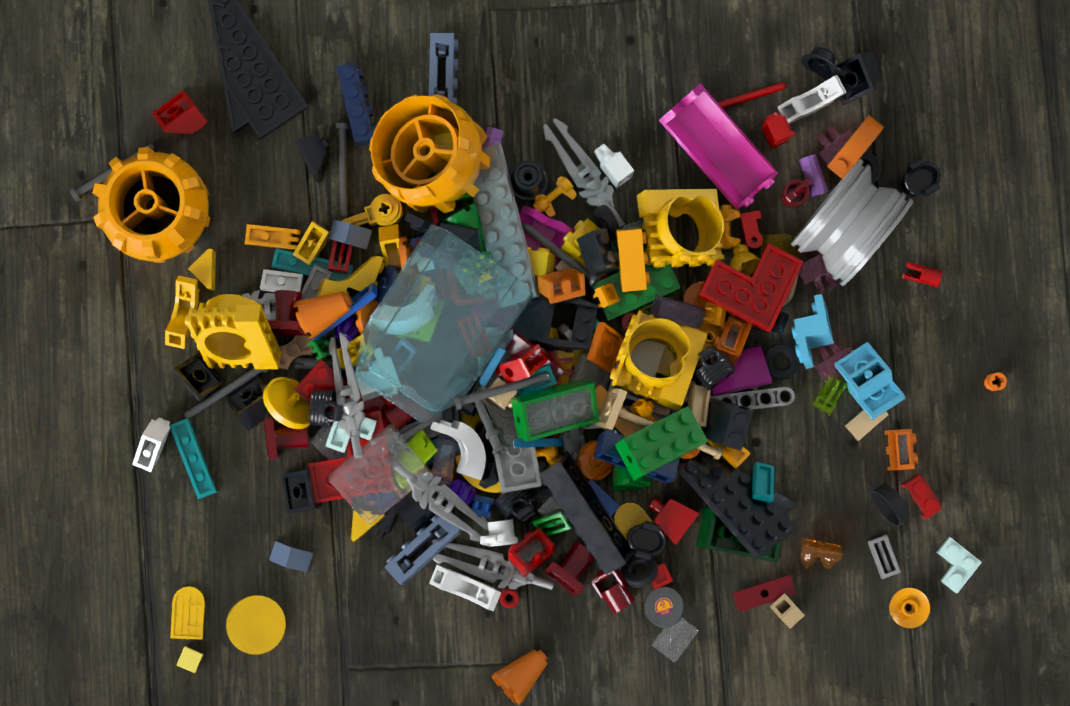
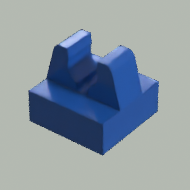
[471,494,494,519]

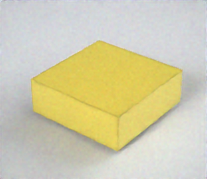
[177,646,204,673]

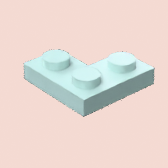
[325,417,377,453]
[936,537,982,593]

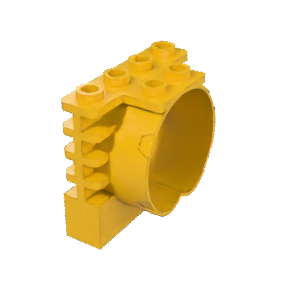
[637,189,725,268]
[185,294,282,369]
[609,310,707,411]

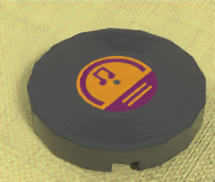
[644,587,685,628]

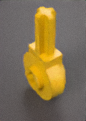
[342,194,404,227]

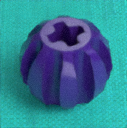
[335,316,361,342]
[447,478,476,505]

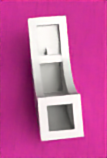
[777,75,847,124]

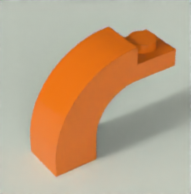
[827,115,884,179]

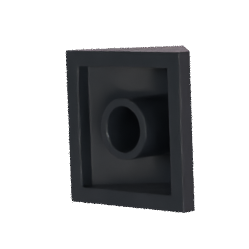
[172,352,226,402]
[282,469,319,514]
[392,489,446,533]

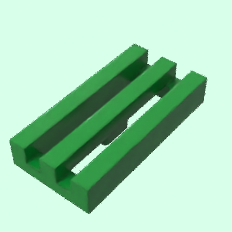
[307,337,332,361]
[532,509,574,537]

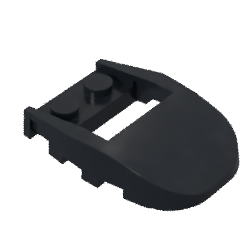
[514,293,598,353]

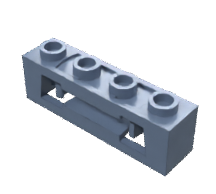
[429,33,458,105]
[385,515,462,585]

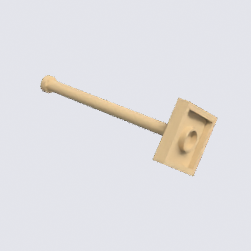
[595,388,723,460]

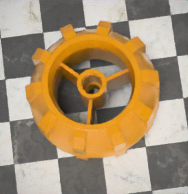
[369,94,491,213]
[92,147,211,263]

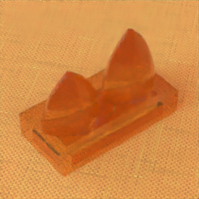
[800,538,843,569]

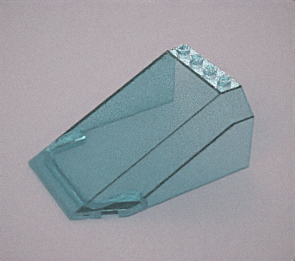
[355,224,534,423]

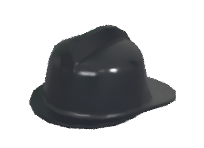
[801,46,845,82]

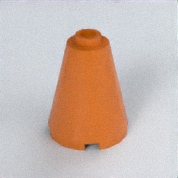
[294,291,353,339]
[492,650,547,705]

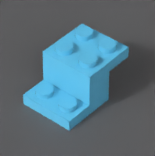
[792,294,834,369]
[834,342,905,420]

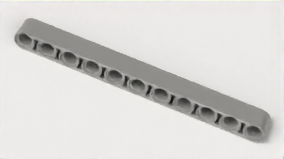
[581,387,795,430]

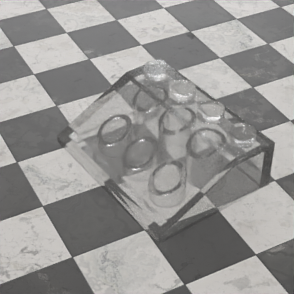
[329,424,431,525]

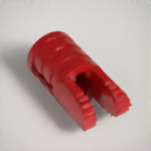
[902,261,942,287]

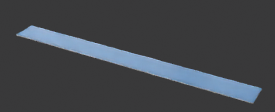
[514,438,563,448]

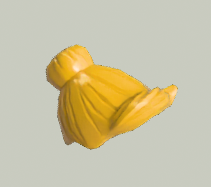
[730,244,760,277]

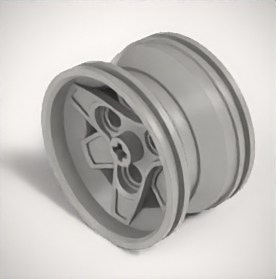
[790,159,913,286]

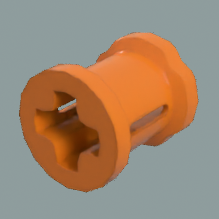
[984,372,1007,391]

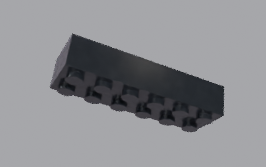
[540,450,633,575]

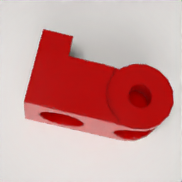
[739,210,763,250]

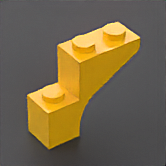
[316,256,385,297]

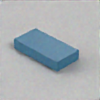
[479,347,506,387]

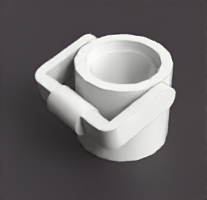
[480,519,518,547]

